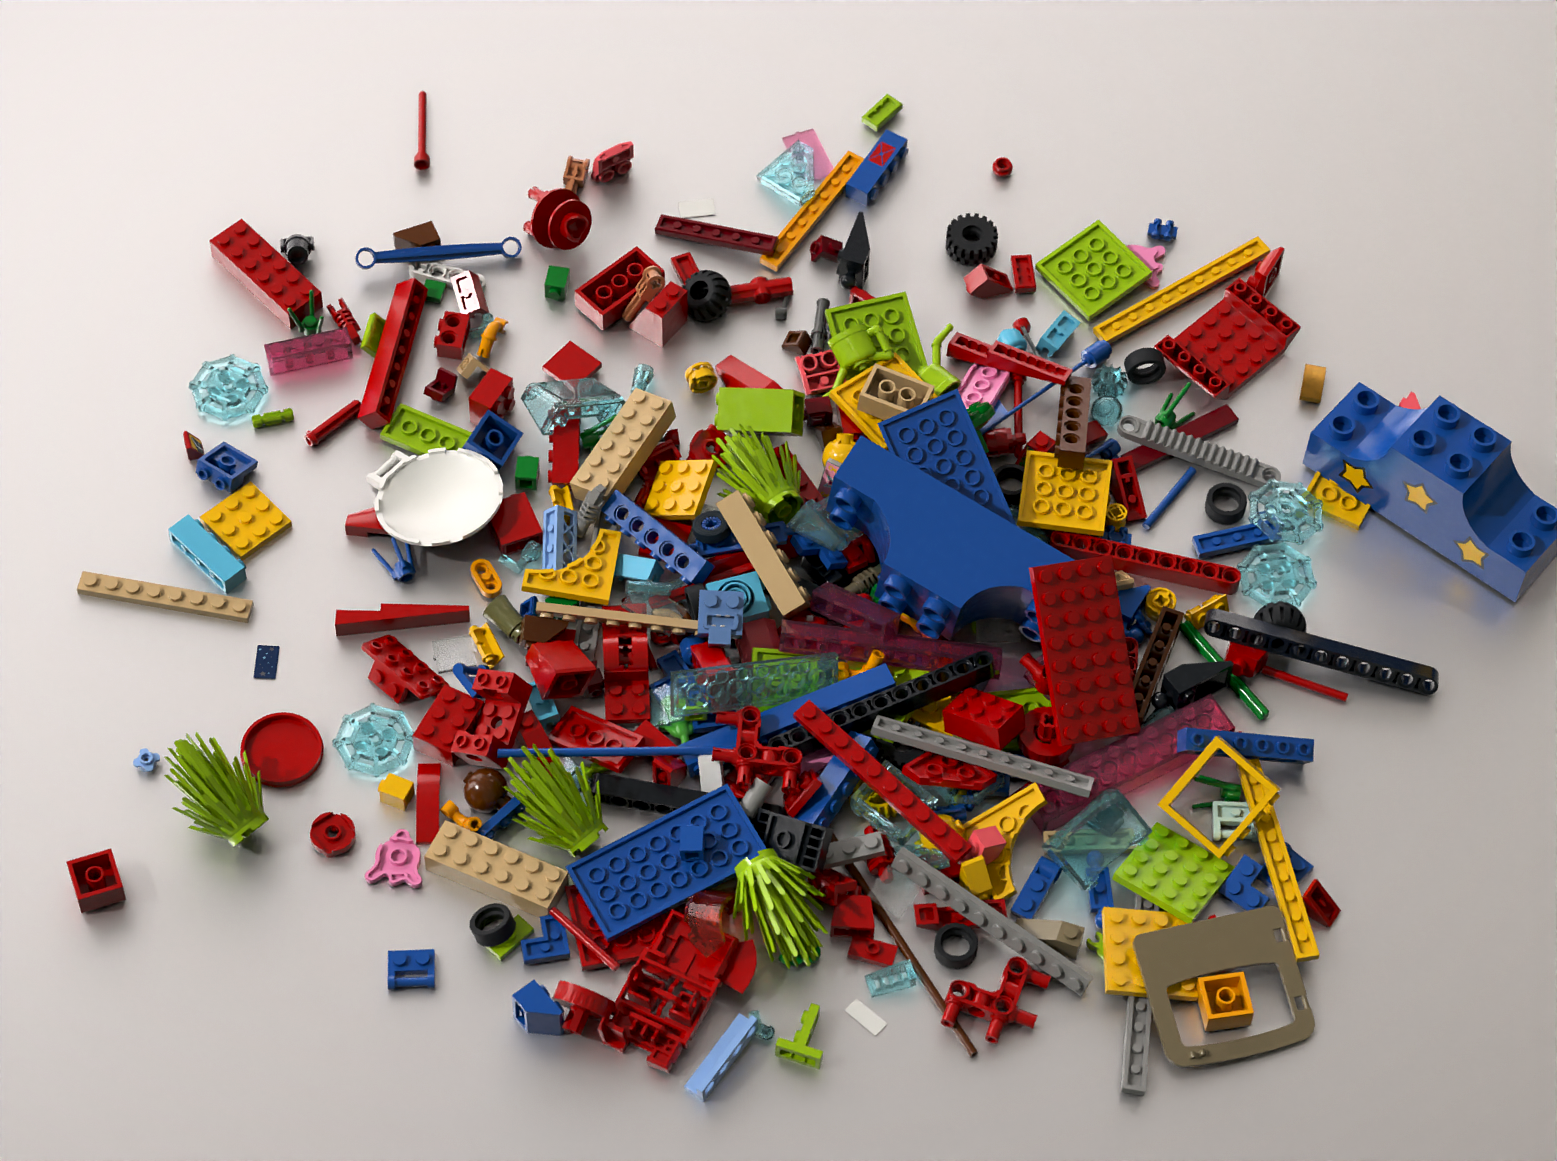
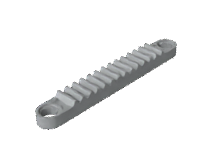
[1117,415,1281,490]

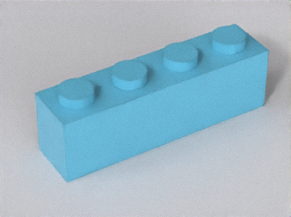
[168,514,247,594]

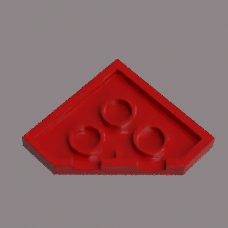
[902,751,997,790]

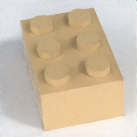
[857,363,935,420]

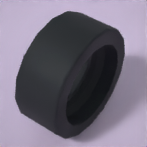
[1124,348,1166,385]
[994,464,1024,505]
[1205,483,1247,525]
[684,583,705,621]
[469,903,516,947]
[934,923,978,969]

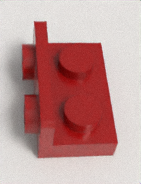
[807,868,857,906]

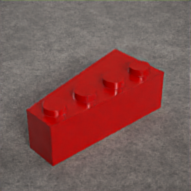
[548,402,581,491]

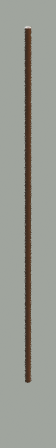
[675,602,978,1057]

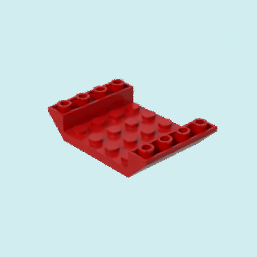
[1154,278,1301,399]

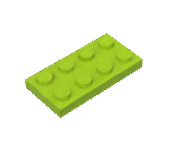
[380,403,472,455]

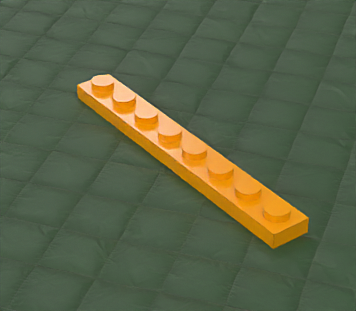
[760,150,864,272]

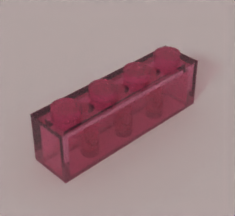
[264,327,353,376]
[810,581,901,642]

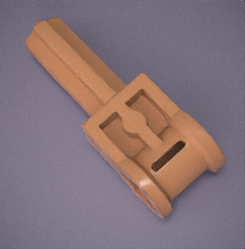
[563,155,590,194]
[621,265,665,322]

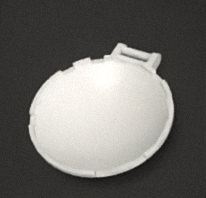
[366,448,504,546]

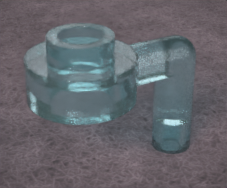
[498,540,542,574]

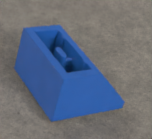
[512,980,564,1036]

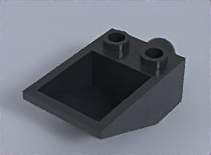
[836,211,870,290]
[1151,661,1234,717]

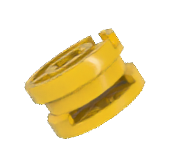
[685,362,718,394]
[1145,587,1177,622]

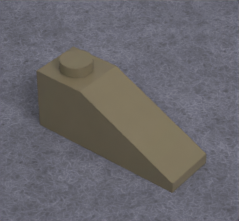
[1015,918,1085,960]

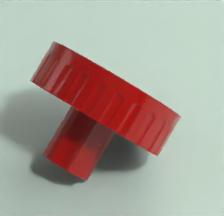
[1017,706,1075,765]
[552,981,615,1036]

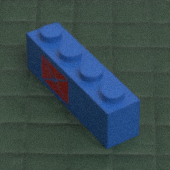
[845,129,909,207]

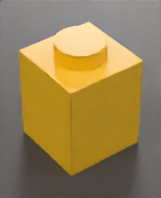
[378,773,415,811]

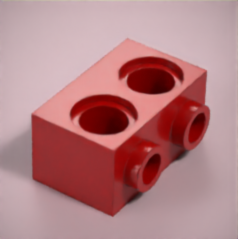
[434,311,471,360]

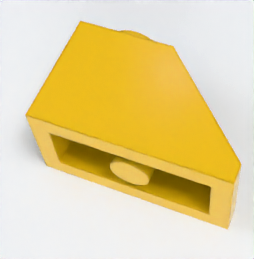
[959,855,992,900]

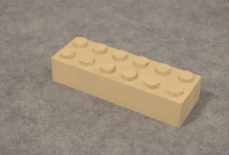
[570,388,676,507]
[716,490,812,619]
[424,820,569,918]

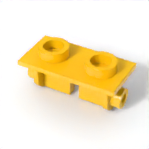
[548,485,575,526]
[1184,594,1229,630]
[469,622,505,670]

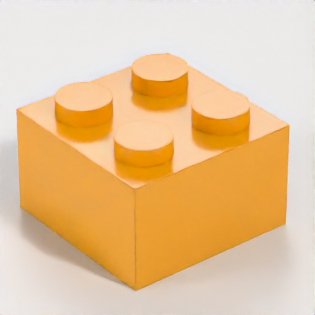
[1196,971,1254,1032]

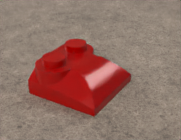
[1247,247,1285,297]

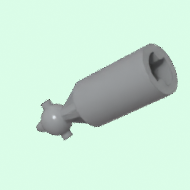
[740,777,773,821]

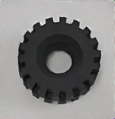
[946,213,998,266]
[876,719,927,778]

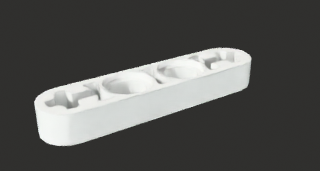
[408,261,486,293]

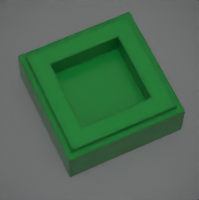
[424,279,447,304]

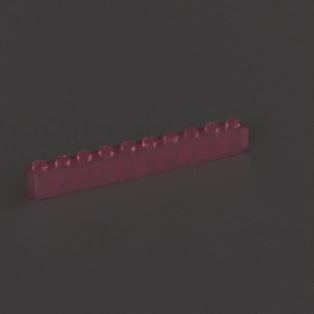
[779,619,1002,680]

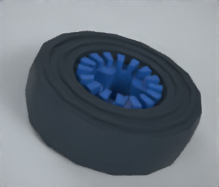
[693,510,731,544]

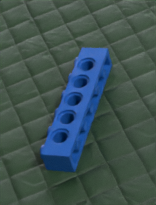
[601,489,715,586]
[1177,727,1314,765]

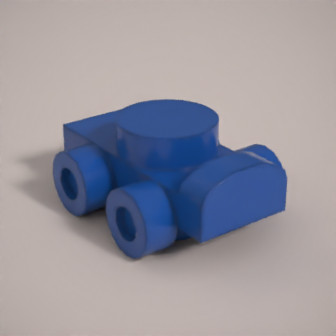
[1147,218,1178,241]
[1101,525,1132,545]

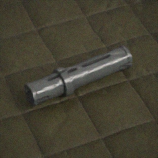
[810,298,830,354]

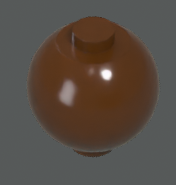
[463,768,512,813]

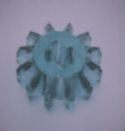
[1091,364,1128,400]

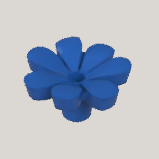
[1130,609,1153,636]

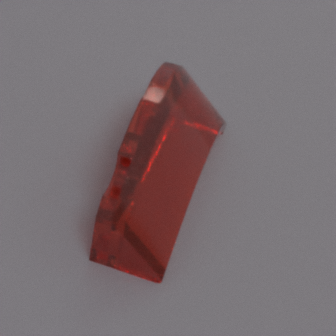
[684,890,736,958]

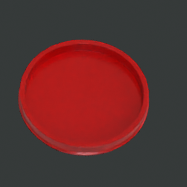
[240,712,324,787]

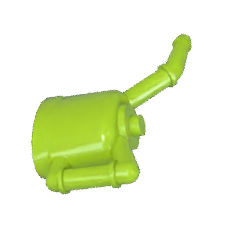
[821,323,894,400]
[915,323,961,397]

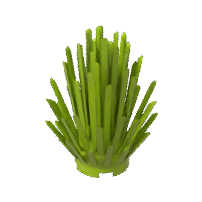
[712,424,804,525]
[164,732,269,847]
[503,744,608,858]
[733,848,828,970]

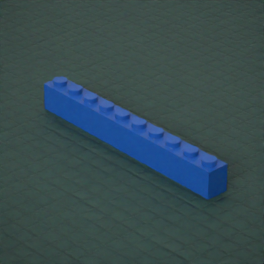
[678,663,896,778]

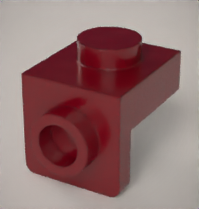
[810,235,843,263]
[424,367,458,403]

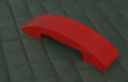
[416,763,441,845]
[913,899,1007,931]

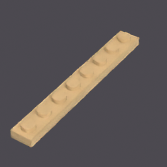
[77,571,254,623]
[536,602,707,638]

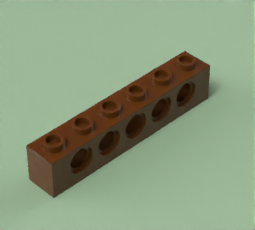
[1054,376,1092,470]
[1133,606,1184,729]

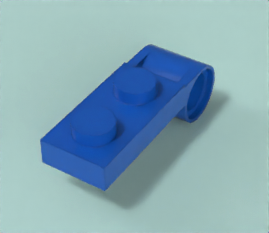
[1011,856,1063,919]

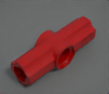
[730,277,793,304]

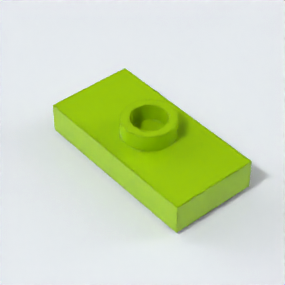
[861,94,903,132]
[360,312,386,358]
[486,914,534,961]

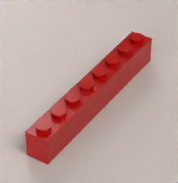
[357,277,428,430]

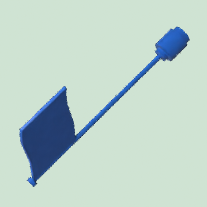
[980,340,1112,435]

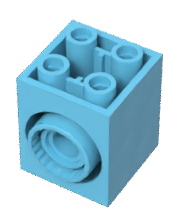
[705,571,772,623]

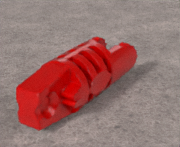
[327,298,362,346]

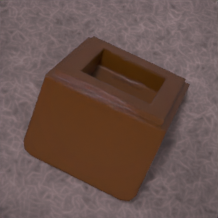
[781,331,812,356]

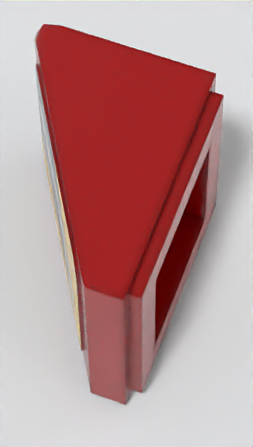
[183,431,205,461]

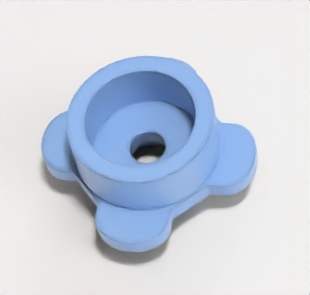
[133,748,160,772]

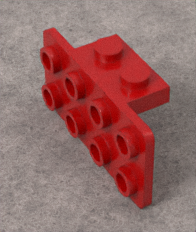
[361,635,449,704]

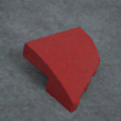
[345,507,388,537]

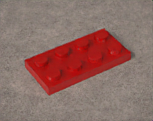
[547,706,645,774]

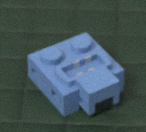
[697,590,744,648]

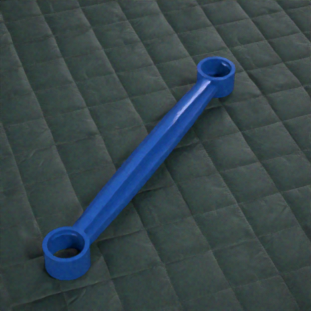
[355,237,522,269]

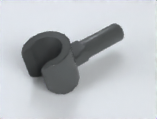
[775,296,790,320]

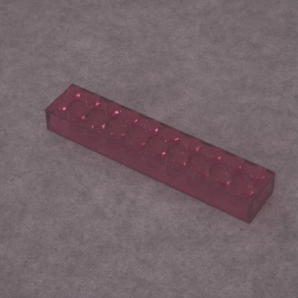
[1021,694,1235,835]

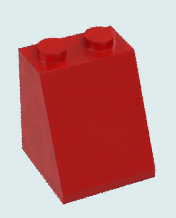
[629,281,688,348]
[525,640,596,700]

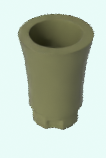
[483,595,523,643]

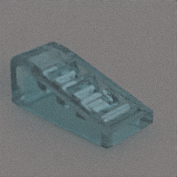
[865,959,917,998]

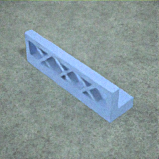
[542,505,577,571]
[684,1013,759,1102]

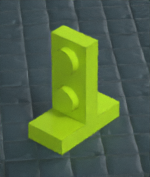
[775,1003,823,1069]

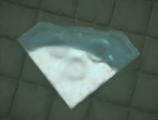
[756,140,815,207]

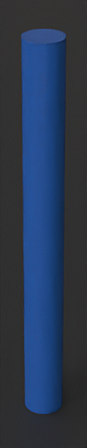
[1142,467,1197,530]

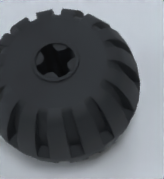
[682,270,732,321]
[1253,601,1306,647]

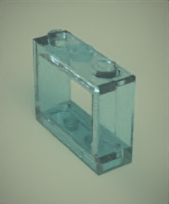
[850,760,938,847]

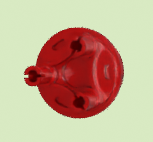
[523,186,592,250]

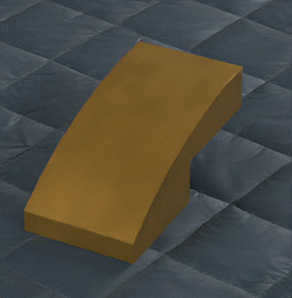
[1299,364,1326,403]

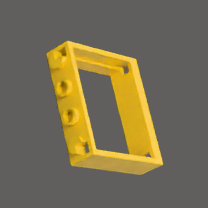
[1157,735,1281,859]

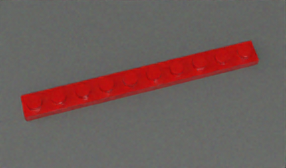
[793,700,972,865]

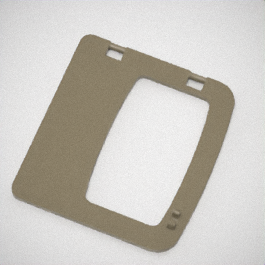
[1132,906,1315,1068]

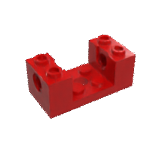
[450,668,533,770]

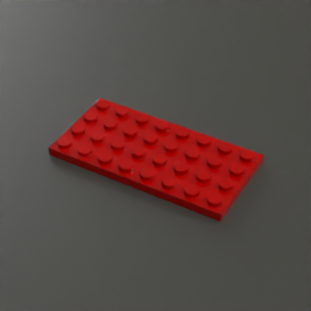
[1029,555,1141,746]

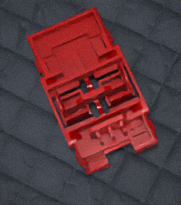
[597,909,739,1074]

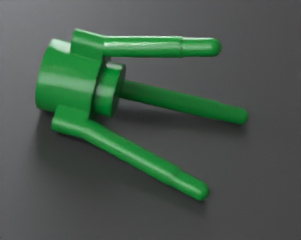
[287,290,324,337]
[1155,382,1195,430]
[580,415,616,451]
[1192,775,1241,809]

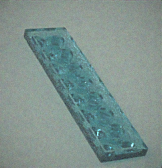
[671,652,838,718]

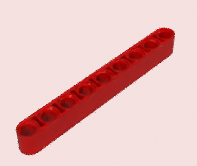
[1050,530,1241,595]

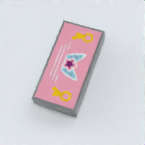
[818,458,842,502]

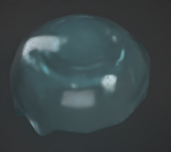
[1091,395,1124,427]

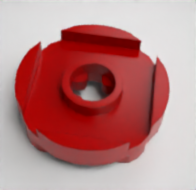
[689,428,727,471]
[310,812,356,858]

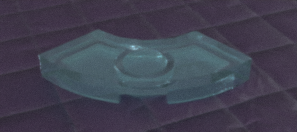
[893,844,950,870]

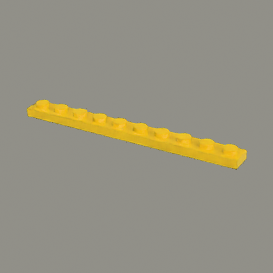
[1093,236,1270,344]
[1236,758,1320,963]

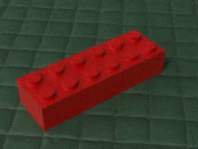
[209,219,323,329]

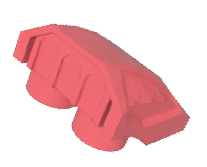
[591,141,634,183]
[794,349,846,396]
[734,618,783,669]

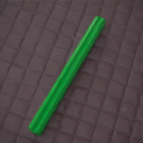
[1180,621,1269,720]

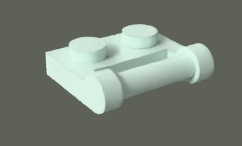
[1212,801,1259,842]

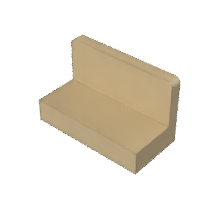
[456,353,490,379]

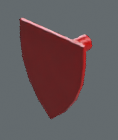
[719,939,757,994]

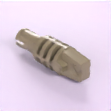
[837,564,881,599]

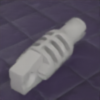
[577,484,607,538]

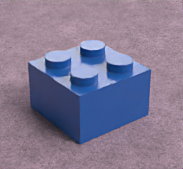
[462,410,524,471]

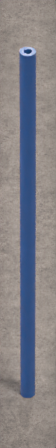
[498,746,736,758]

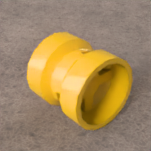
[1105,503,1127,532]

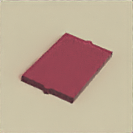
[782,129,834,184]

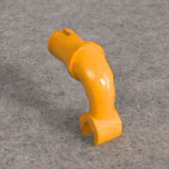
[476,317,508,358]
[834,650,884,681]
[440,800,482,833]

